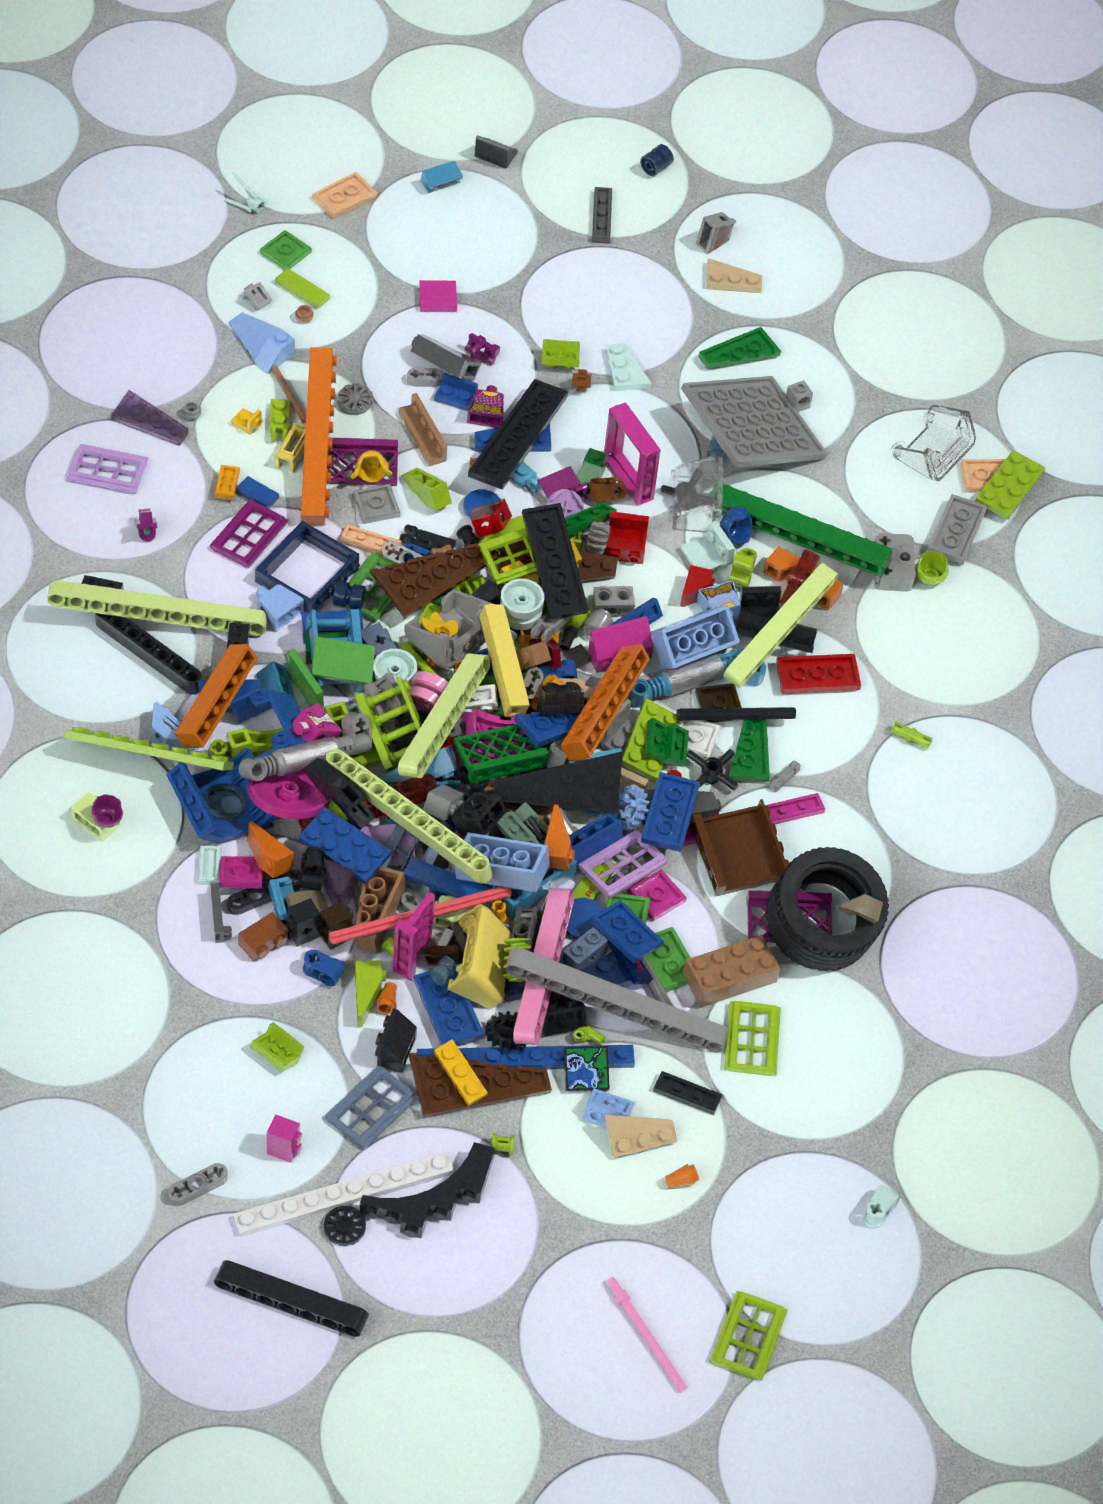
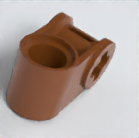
[590,477,628,502]

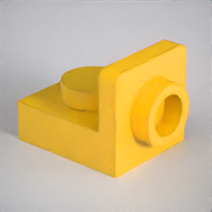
[232,408,262,435]

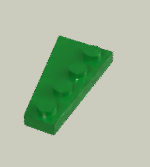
[698,327,781,369]
[729,719,770,782]

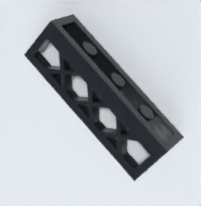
[735,609,817,653]

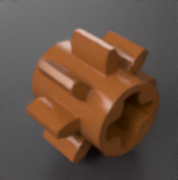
[572,369,592,392]

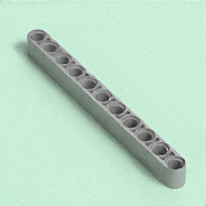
[505,947,728,1053]

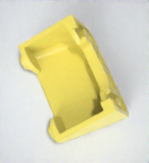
[448,904,512,1009]

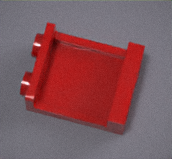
[605,511,649,564]

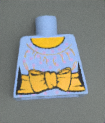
[697,580,741,625]

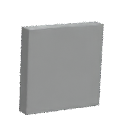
[353,484,400,524]

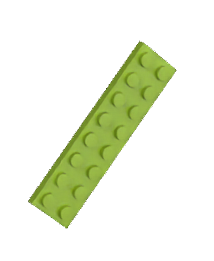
[64,727,234,770]

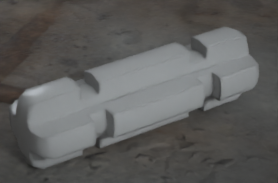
[769,760,801,792]

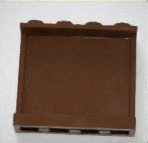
[690,799,789,896]

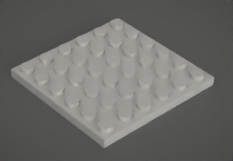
[681,376,828,468]

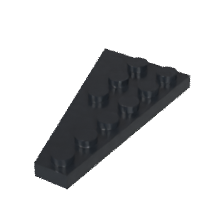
[494,751,623,813]

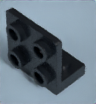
[739,586,782,617]
[543,991,587,1036]

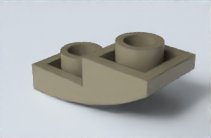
[285,890,328,912]

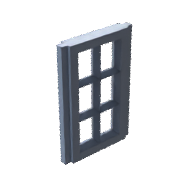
[382,813,452,892]
[325,1065,418,1149]

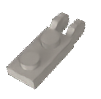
[530,612,572,643]

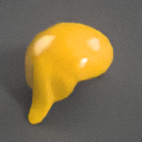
[350,450,393,483]

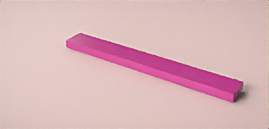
[683,793,825,846]

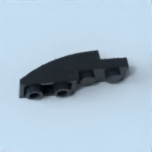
[302,758,376,830]

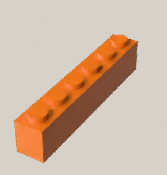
[175,644,258,748]

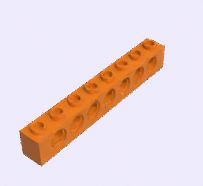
[561,643,650,761]

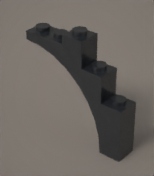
[360,1142,495,1238]

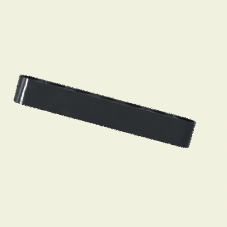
[95,613,202,695]
[213,1260,369,1337]

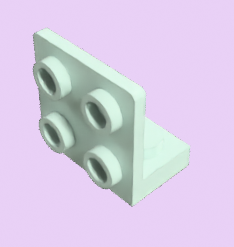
[681,521,735,570]

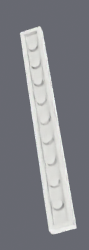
[233,1151,454,1237]

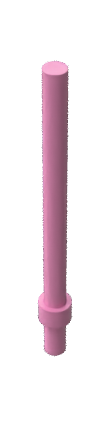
[607,1277,688,1393]

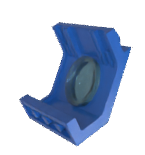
[166,748,277,844]

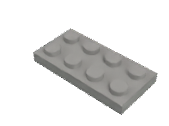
[927,494,988,565]

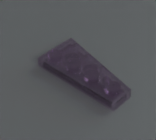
[111,390,188,446]

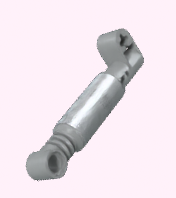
[239,712,372,781]

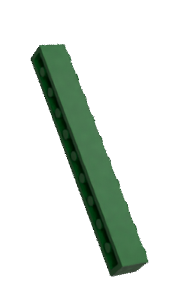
[707,482,892,577]

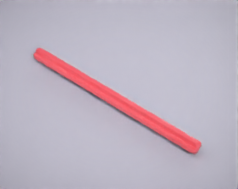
[329,886,512,944]

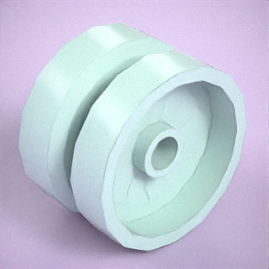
[500,578,544,630]
[373,649,417,696]

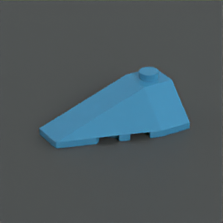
[378,745,458,783]

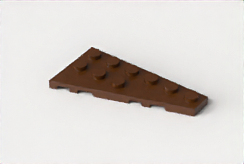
[370,540,500,619]
[495,540,618,590]
[409,1053,552,1118]

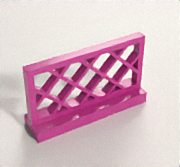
[393,892,435,981]

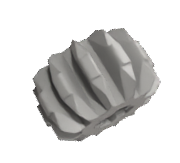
[585,521,610,555]

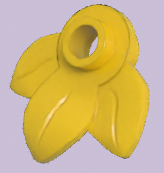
[422,611,458,637]

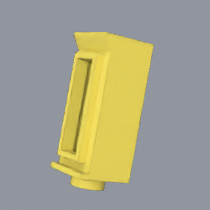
[275,422,306,473]

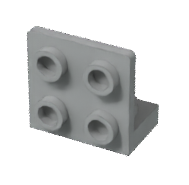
[601,699,635,752]

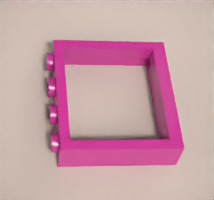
[604,402,661,506]

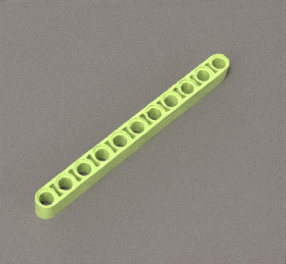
[47,580,267,636]
[326,749,493,883]

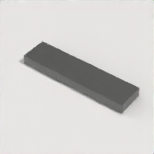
[592,187,612,244]

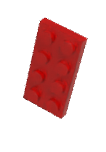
[776,653,861,694]

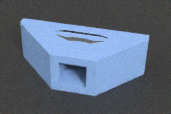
[152,701,199,751]

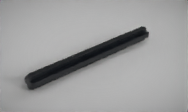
[676,707,796,721]

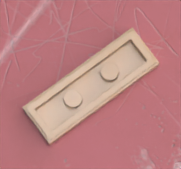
[340,524,402,556]

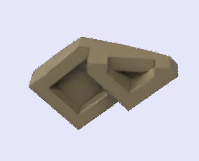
[837,894,883,923]

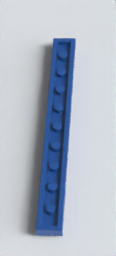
[416,1044,635,1069]

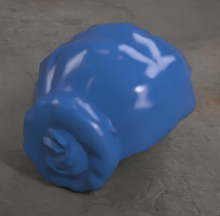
[720,506,752,545]

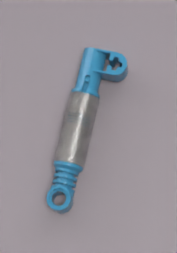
[628,648,766,707]

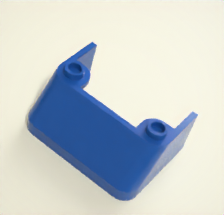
[230,688,306,758]

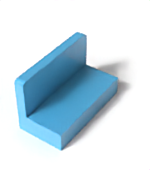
[256,661,294,697]

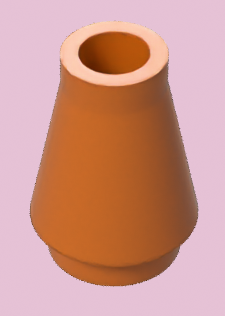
[375,982,397,1015]
[665,1164,699,1189]

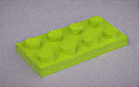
[975,450,1046,520]
[622,698,680,783]

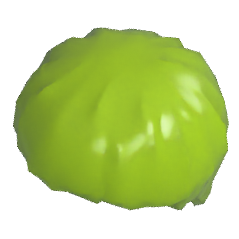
[915,551,949,585]

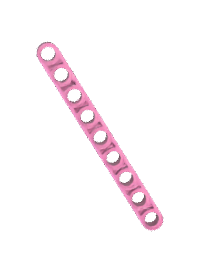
[513,888,574,1045]

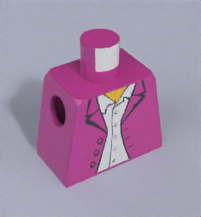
[292,703,342,742]

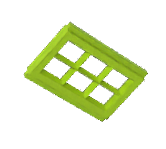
[479,528,537,586]
[724,1000,781,1076]
[710,1291,788,1381]

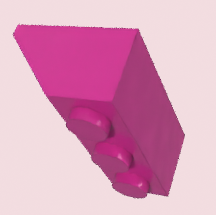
[588,616,654,673]

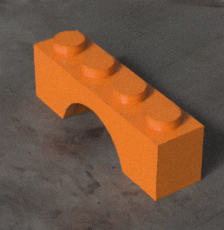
[763,546,844,611]

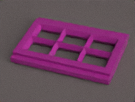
[210,500,288,568]

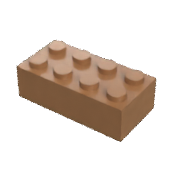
[682,935,781,1007]

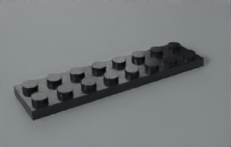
[468,379,568,490]

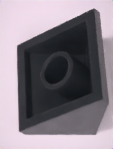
[474,135,518,169]

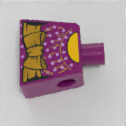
[467,385,504,428]

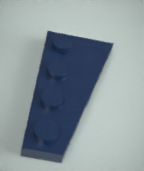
[569,950,645,1002]

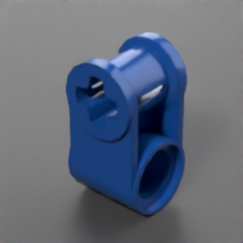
[303,949,346,987]

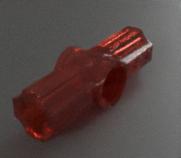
[780,549,820,605]

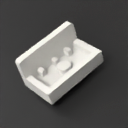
[461,684,498,716]

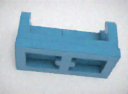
[420,160,463,192]
[268,877,294,924]

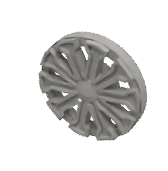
[338,383,373,414]

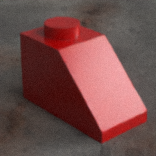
[680,565,715,607]

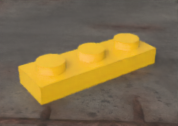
[433,1039,488,1107]

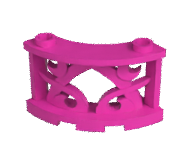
[462,709,546,769]

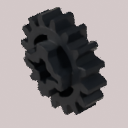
[485,1011,527,1051]

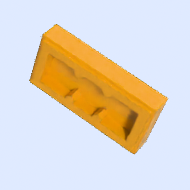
[214,464,240,501]

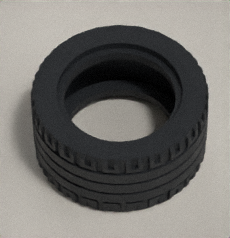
[766,847,889,971]

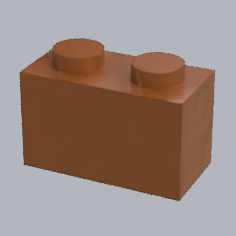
[238,912,288,962]

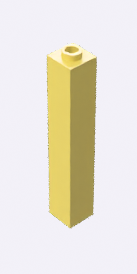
[479,604,530,717]

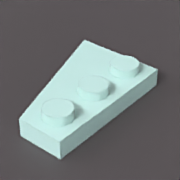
[605,343,652,391]

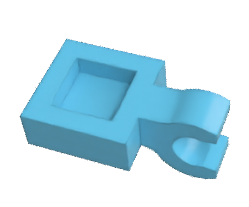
[511,462,541,493]

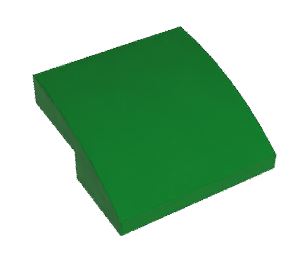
[644,718,689,767]

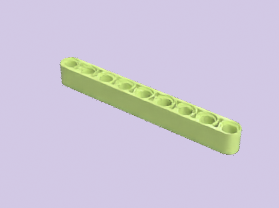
[723,562,839,688]
[398,653,490,779]

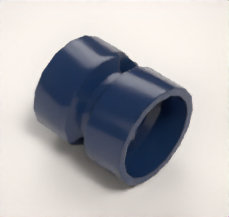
[640,144,674,176]
[333,580,366,610]

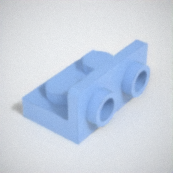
[583,1088,635,1127]

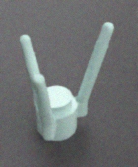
[224,172,266,213]

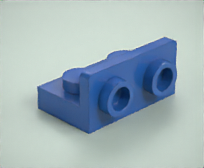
[434,373,478,411]

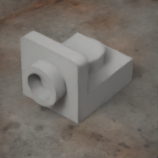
[241,282,273,311]
[427,928,453,947]

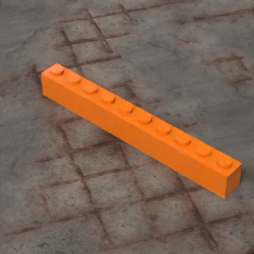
[301,347,337,525]

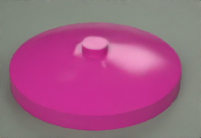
[248,771,330,819]

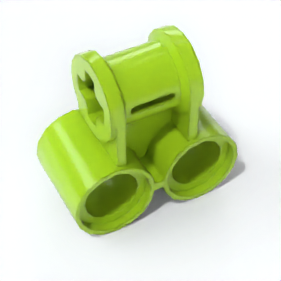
[728,548,757,588]

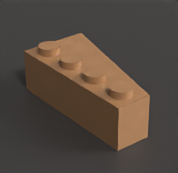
[355,867,407,954]

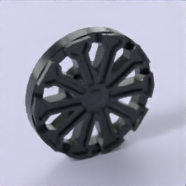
[324,1206,366,1247]

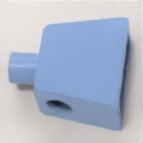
[256,585,304,632]

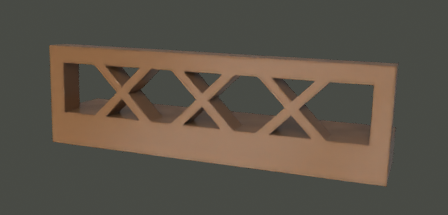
[399,393,447,467]

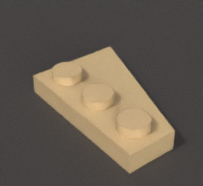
[707,258,762,293]
[604,1114,678,1158]

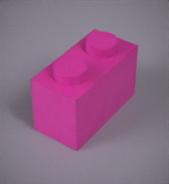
[266,1114,302,1163]

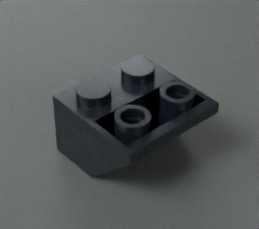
[375,1008,417,1073]

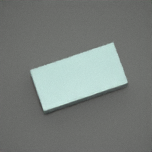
[198,845,222,885]

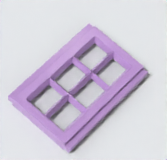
[67,444,148,494]
[578,830,668,898]

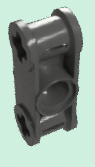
[508,906,541,955]

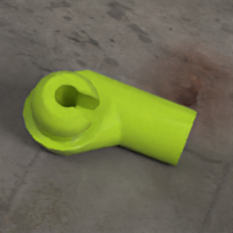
[573,1026,606,1045]

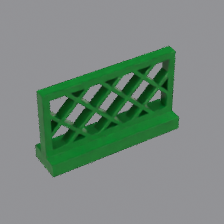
[453,724,549,784]

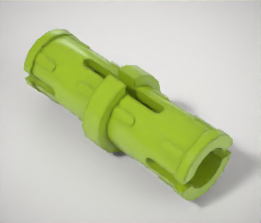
[891,721,933,749]

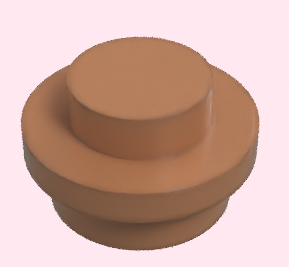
[295,305,314,322]

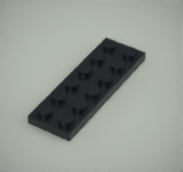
[522,503,589,620]

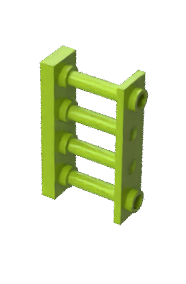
[355,676,422,772]

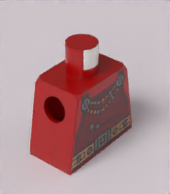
[471,498,512,538]

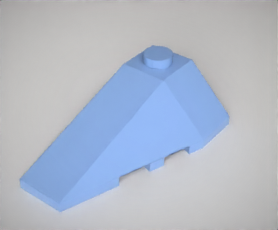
[229,312,295,374]

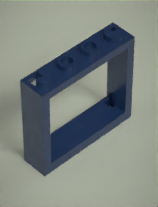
[255,521,360,613]

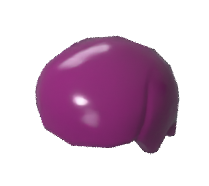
[91,794,124,828]

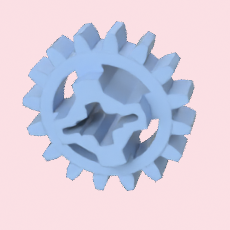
[612,785,649,831]

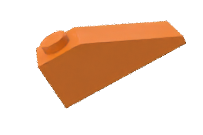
[544,804,575,870]
[247,821,294,878]

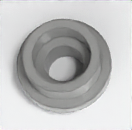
[182,401,201,419]

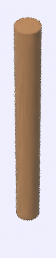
[271,366,306,424]

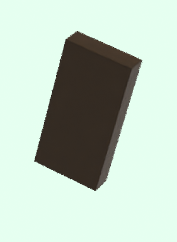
[419,945,464,966]

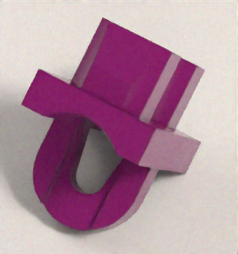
[464,333,501,366]
[135,508,158,541]

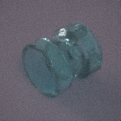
[429,956,458,986]

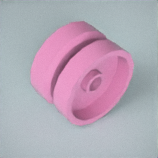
[403,671,449,712]

